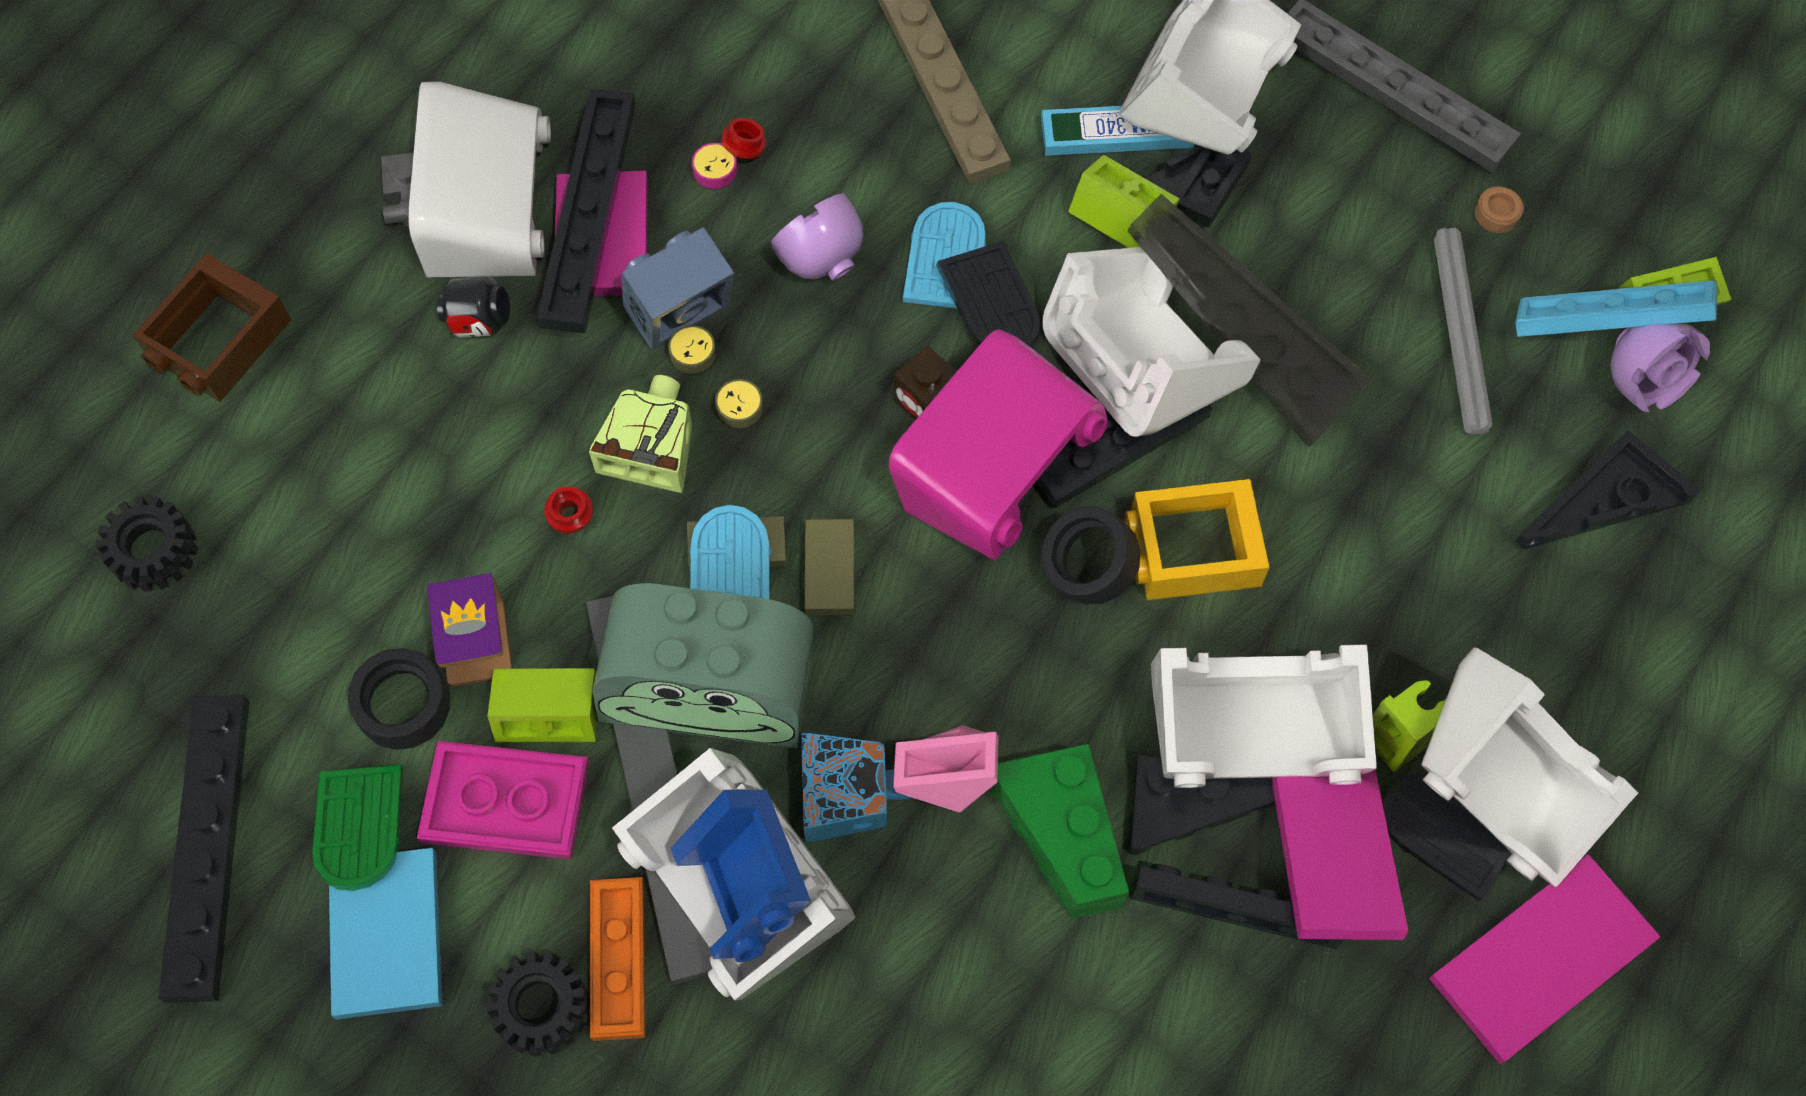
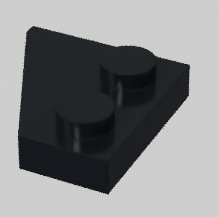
[1141,145,1252,228]

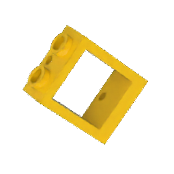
[1124,479,1269,600]

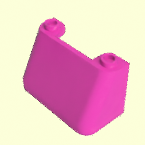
[889,329,1108,561]

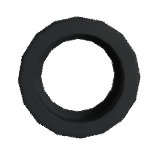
[1041,506,1141,604]
[348,648,450,750]

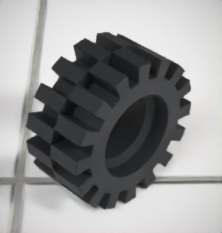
[96,496,198,592]
[486,952,589,1056]

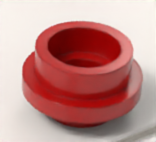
[721,118,766,159]
[544,486,593,534]

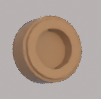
[1475,187,1524,233]

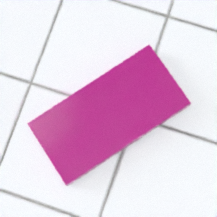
[1272,770,1408,940]
[1429,854,1661,1065]

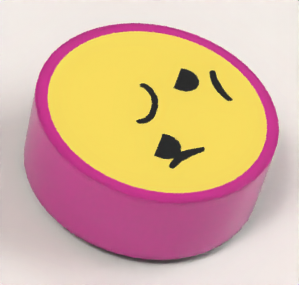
[692,143,738,189]

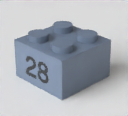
[622,227,734,350]

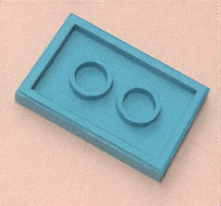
[329,848,442,1020]

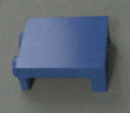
[671,790,811,962]

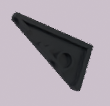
[1515,430,1701,549]
[1129,755,1275,855]

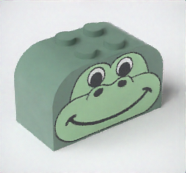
[593,583,813,749]

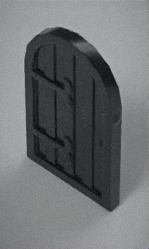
[936,241,1040,347]
[1382,774,1512,901]

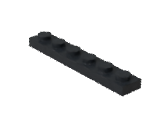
[537,89,636,333]
[158,695,250,1003]

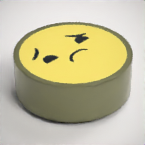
[668,325,716,374]
[715,379,763,428]

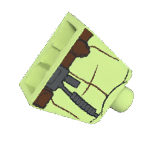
[589,375,692,493]

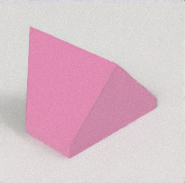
[893,725,998,813]

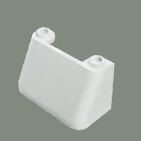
[1119,0,1301,155]
[409,82,551,277]
[1043,246,1261,437]
[1151,645,1377,788]
[1421,647,1638,887]
[612,748,855,1000]

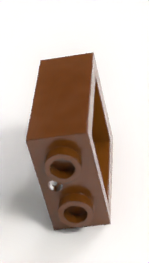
[133,253,291,402]

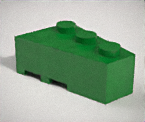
[989,744,1129,919]

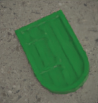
[312,765,403,891]

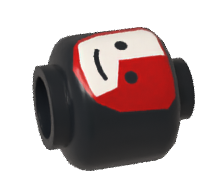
[437,276,510,338]

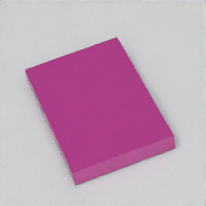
[555,171,648,297]
[417,741,590,860]

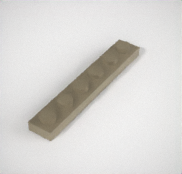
[878,0,1011,184]

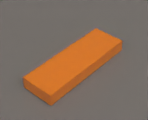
[590,877,646,1041]

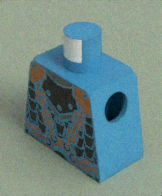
[802,733,915,842]

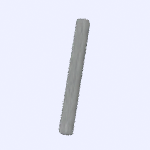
[1434,227,1493,435]

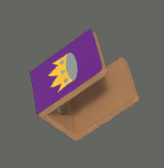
[427,573,512,687]

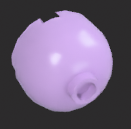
[771,193,864,281]
[1610,323,1710,412]

